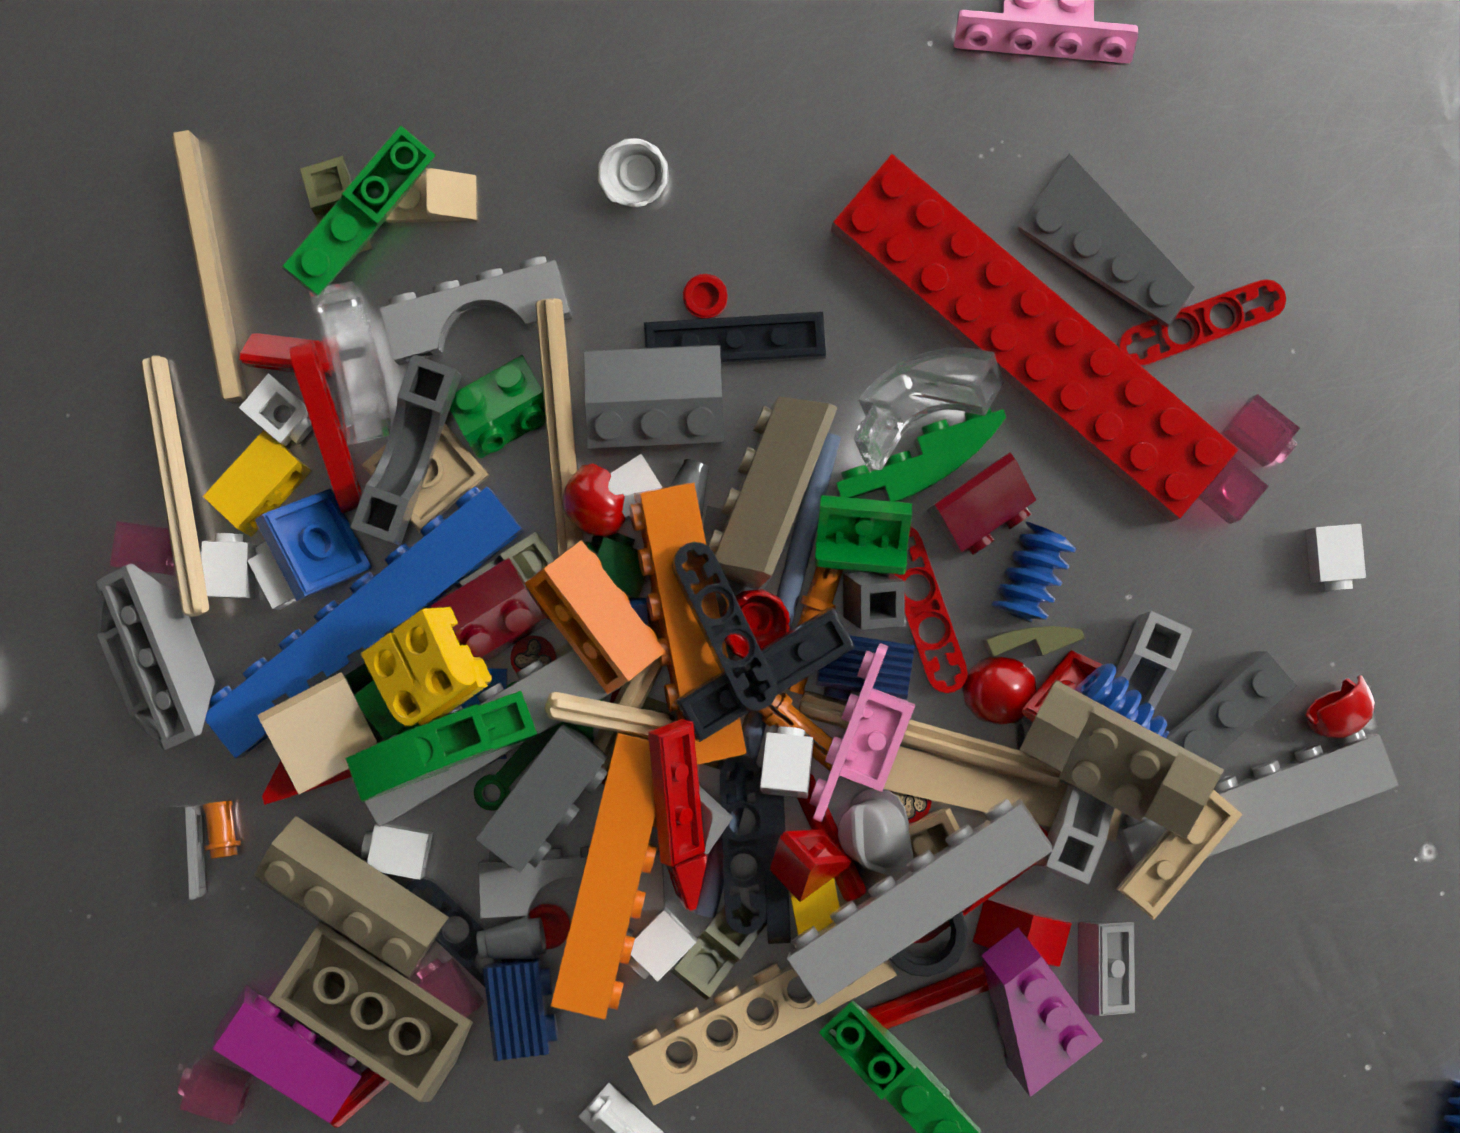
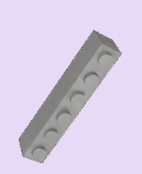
[352,643,621,827]
[1118,729,1399,869]
[787,799,1053,1005]

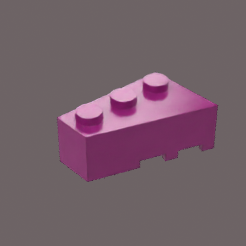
[981,928,1103,1097]
[212,985,361,1123]

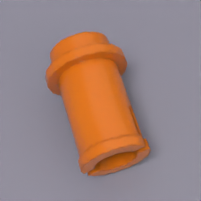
[202,801,242,859]

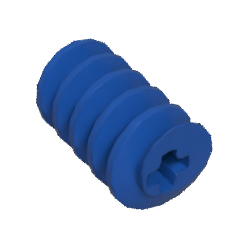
[991,522,1077,623]
[1075,663,1169,738]

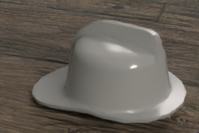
[838,788,914,891]

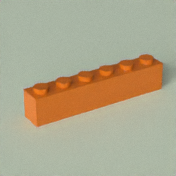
[629,482,747,765]
[551,732,657,1020]

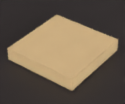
[362,424,490,534]
[257,672,378,794]

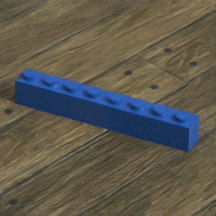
[205,487,524,759]

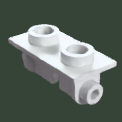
[578,1083,664,1133]

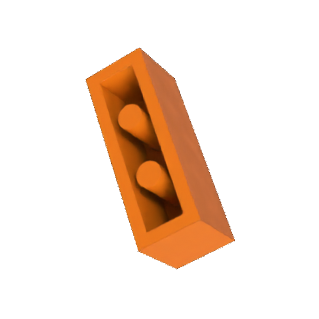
[524,540,665,695]

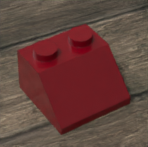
[927,452,1037,556]
[431,558,551,663]

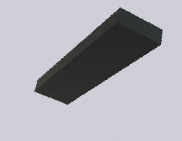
[644,311,826,364]
[674,607,856,742]

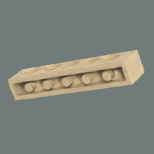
[628,959,897,1106]

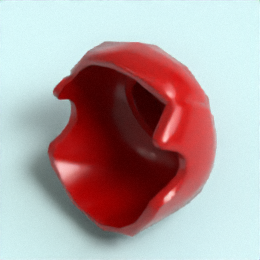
[562,464,626,536]
[722,589,790,659]
[962,657,1037,725]
[1305,675,1375,738]

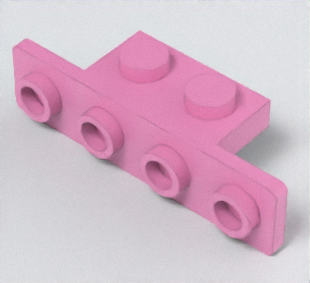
[954,0,1138,63]
[809,643,915,822]

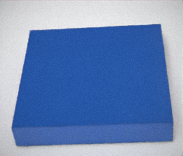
[255,488,372,601]

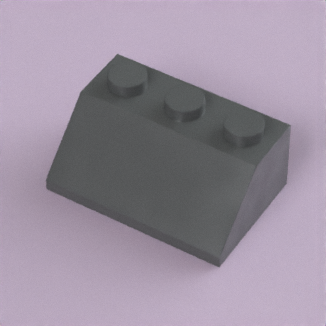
[584,345,725,448]
[475,722,608,873]

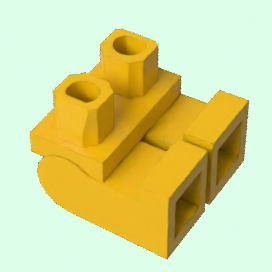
[361,607,491,726]

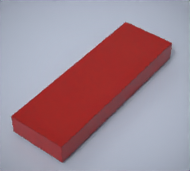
[648,719,705,867]

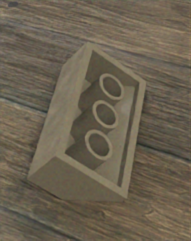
[707,396,838,590]
[254,816,449,979]
[268,921,473,1102]

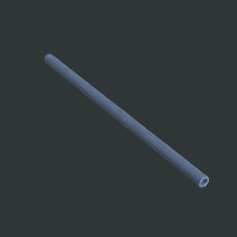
[694,433,841,918]

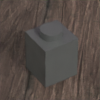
[843,571,905,630]

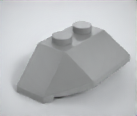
[96,564,215,750]

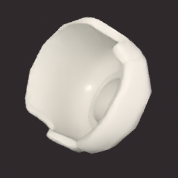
[598,138,668,208]

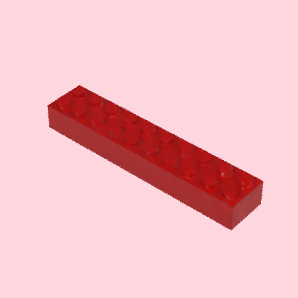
[831,154,1239,522]

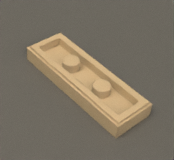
[1116,790,1243,920]

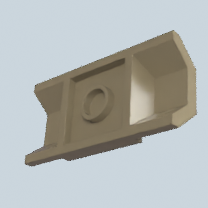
[1020,680,1224,839]

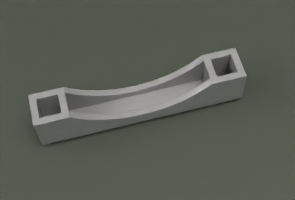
[1036,611,1193,884]

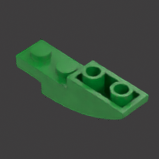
[282,125,436,298]
[834,405,1006,502]
[345,691,537,803]
[818,1000,981,1133]

